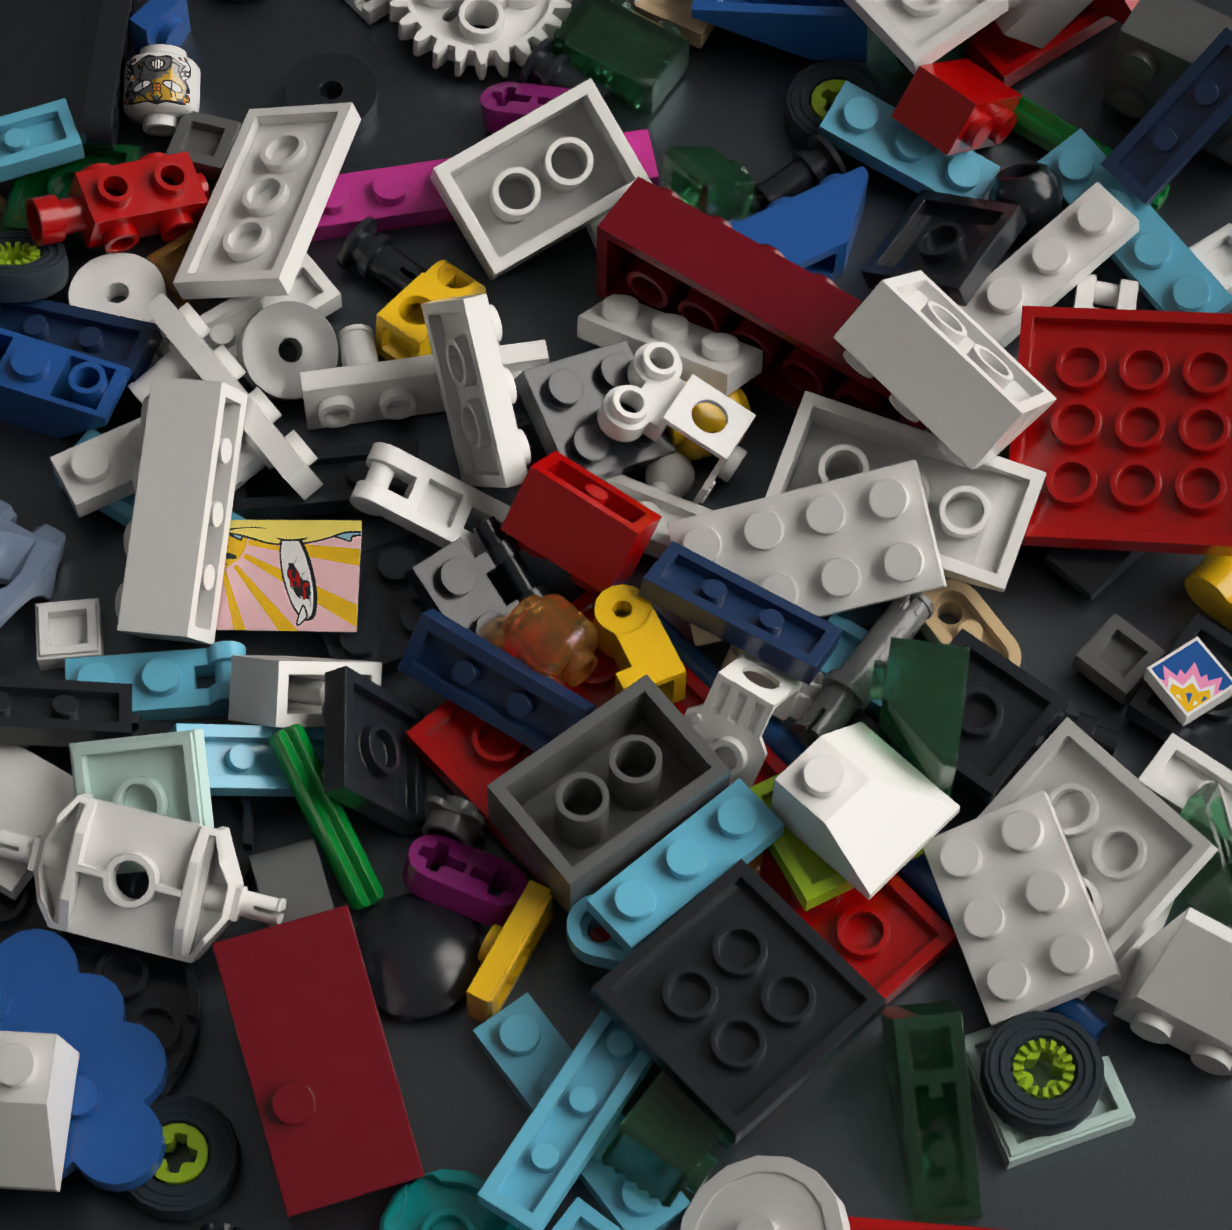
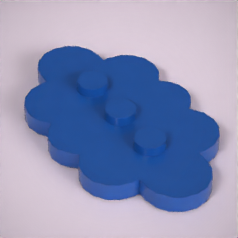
[0,928,169,1192]

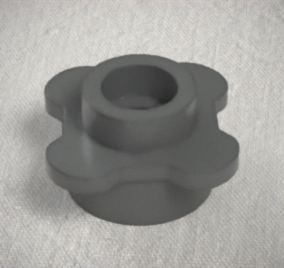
[422,795,486,847]

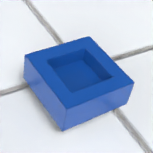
[129,0,191,55]

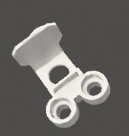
[597,342,756,504]
[684,645,826,788]

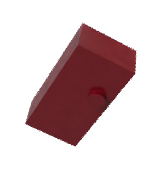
[212,905,425,1218]

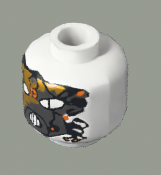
[123,44,201,137]

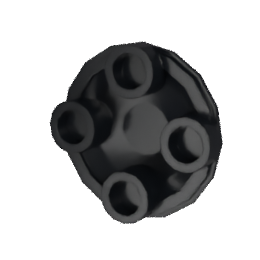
[355,893,481,1023]

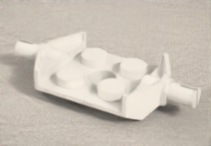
[0,793,286,963]

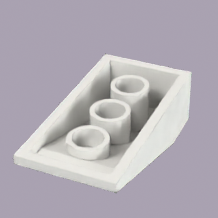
[765,391,1046,593]

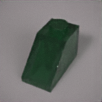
[662,146,755,221]
[869,637,970,795]

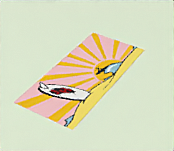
[216,520,362,632]

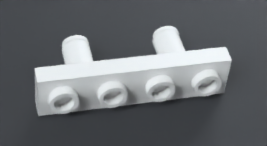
[128,292,324,501]
[300,324,549,430]

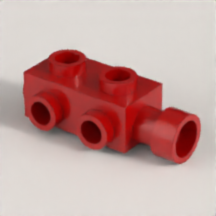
[25,151,210,254]

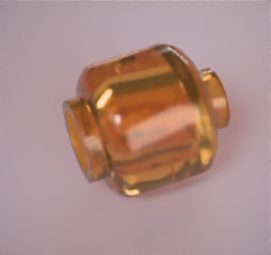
[502,594,599,687]

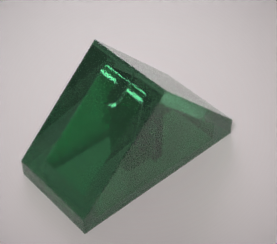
[1177,781,1232,926]

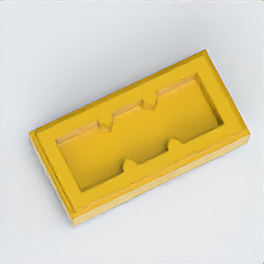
[466,880,553,1023]

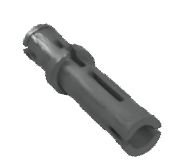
[792,593,934,748]

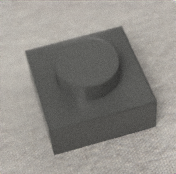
[166,111,241,181]
[1072,613,1166,705]

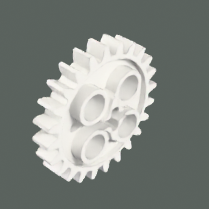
[386,0,572,80]

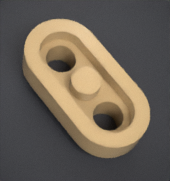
[920,579,1021,667]

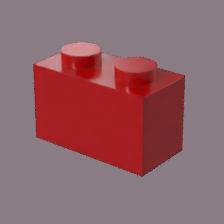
[891,58,1022,156]
[500,451,662,593]

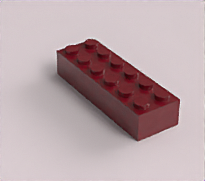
[596,176,931,433]

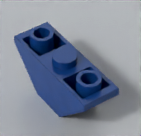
[727,166,869,280]
[0,328,132,439]

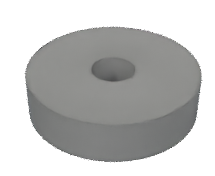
[237,301,338,401]

